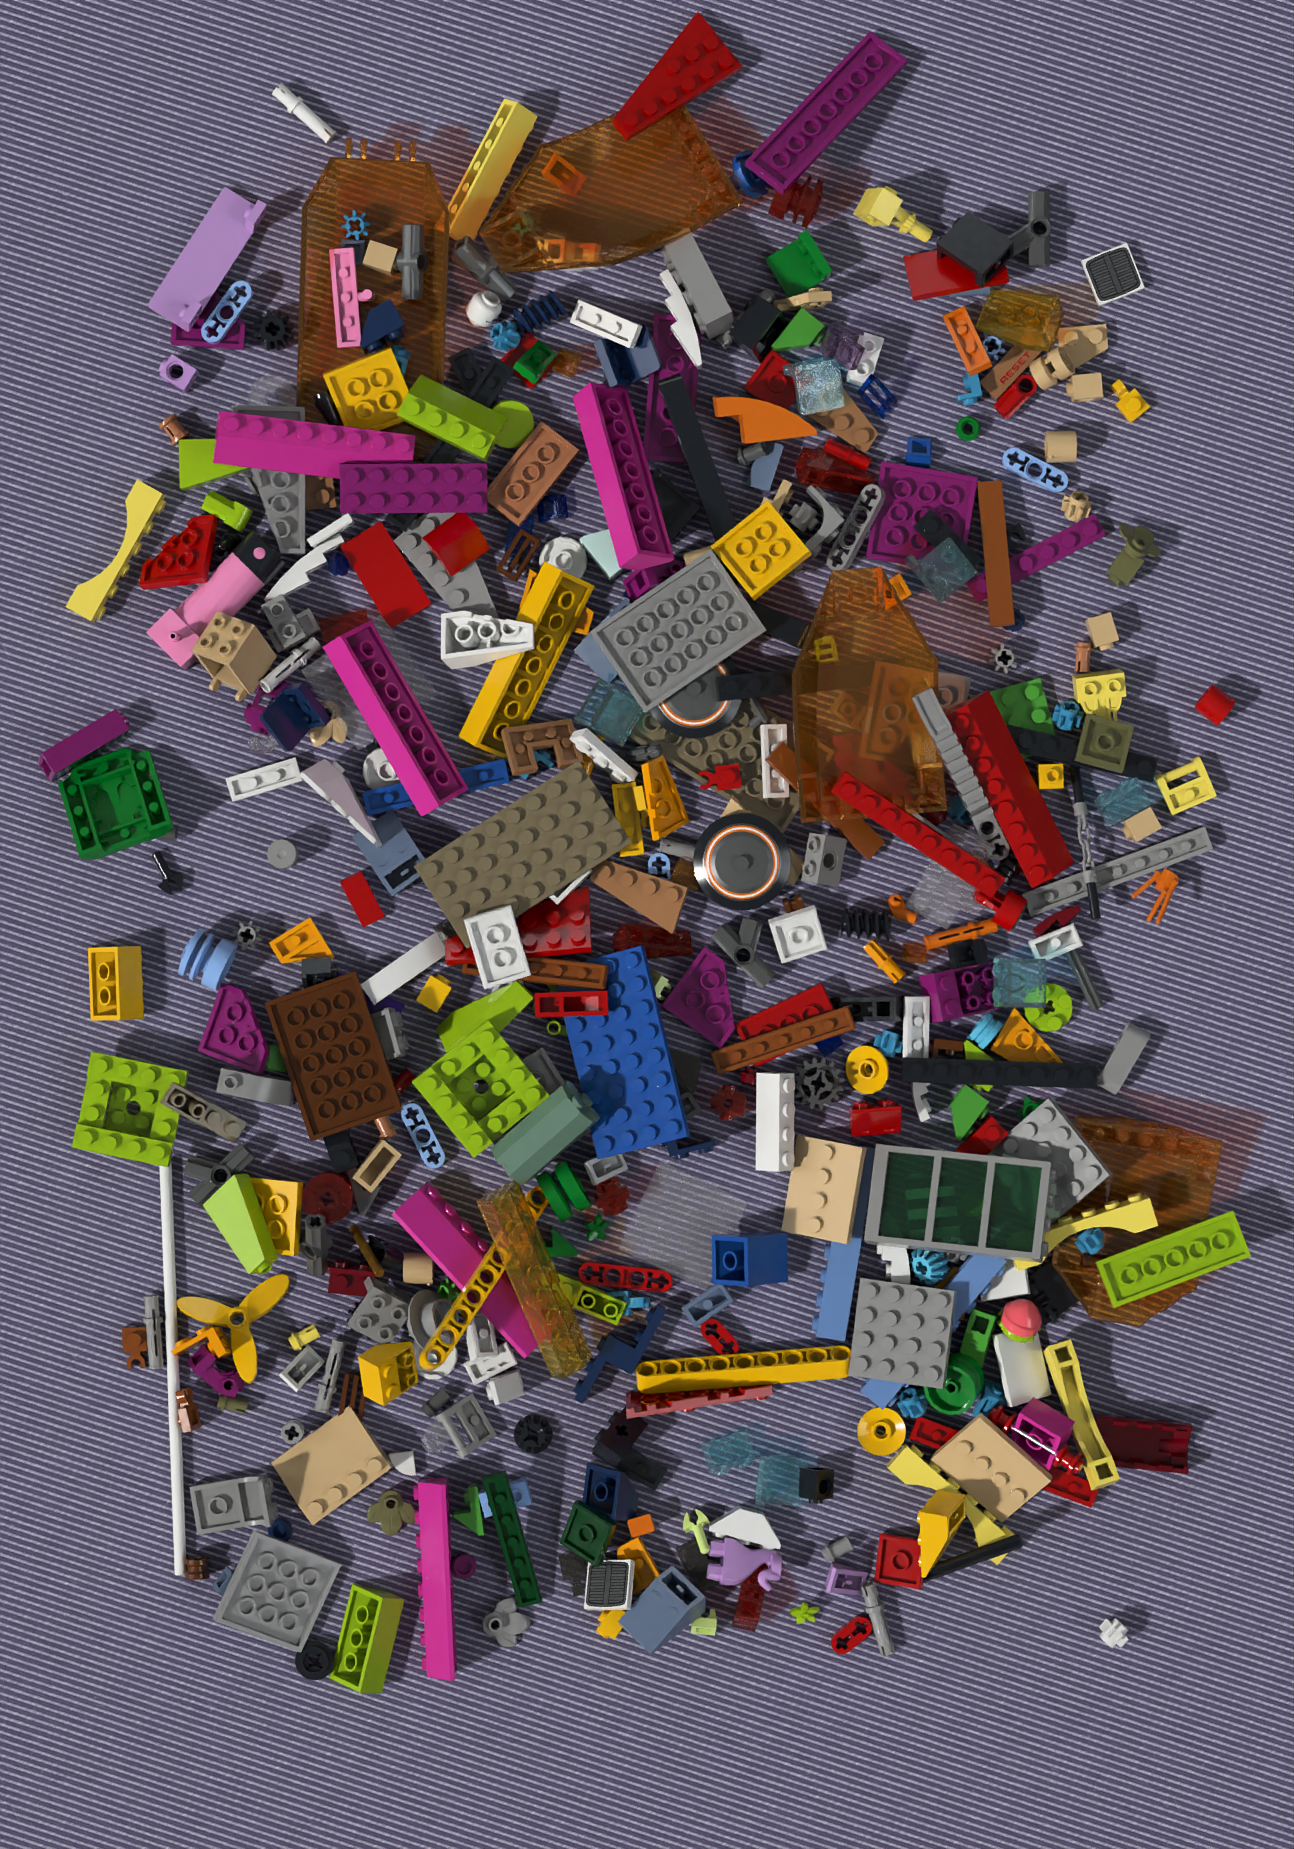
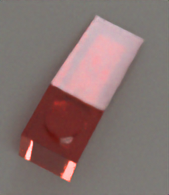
[795,447,875,495]
[612,923,693,959]
[731,1564,769,1632]

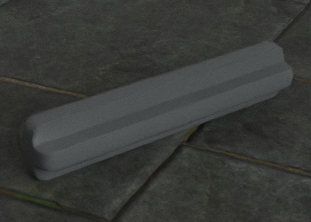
[1065,948,1103,1010]

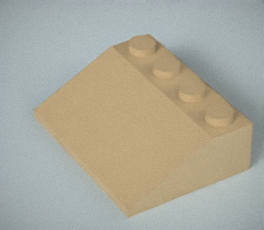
[271,1405,393,1525]

